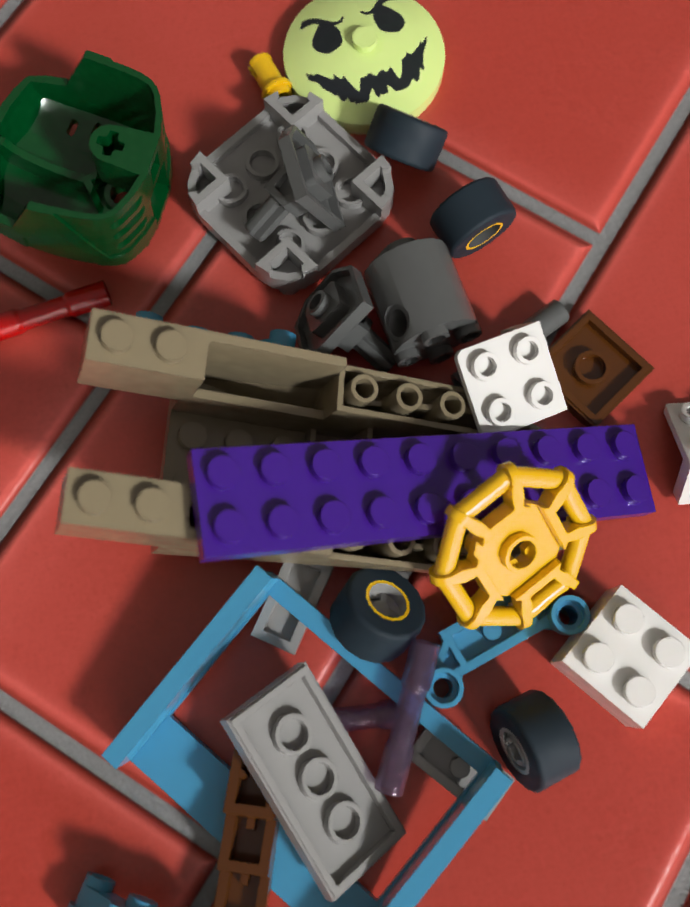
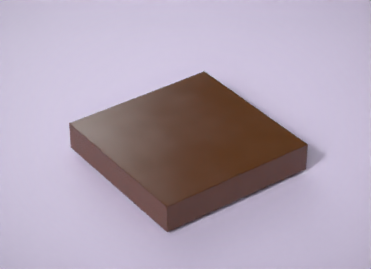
[548,309,655,427]

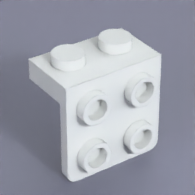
[454,321,568,433]

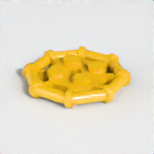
[429,461,597,630]

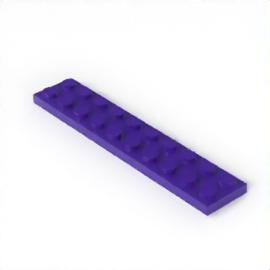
[186,424,656,563]

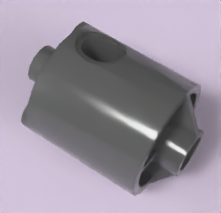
[364,237,482,368]

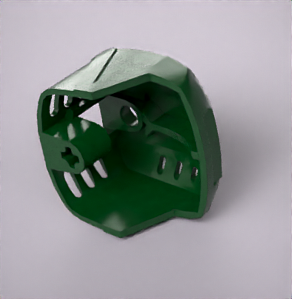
[0,50,173,266]

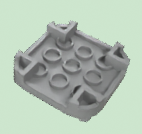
[187,91,394,295]

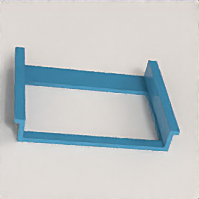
[101,565,513,907]

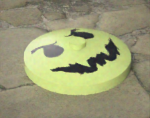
[283,0,445,134]

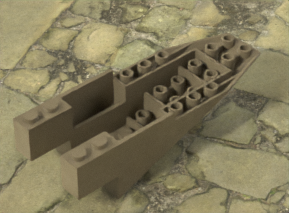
[54,308,588,573]

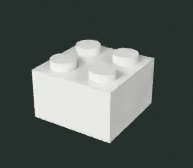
[549,585,690,729]

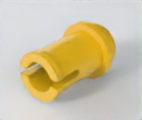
[248,53,292,101]

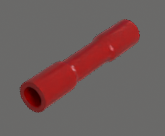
[0,280,112,341]

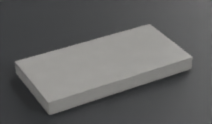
[220,662,406,902]

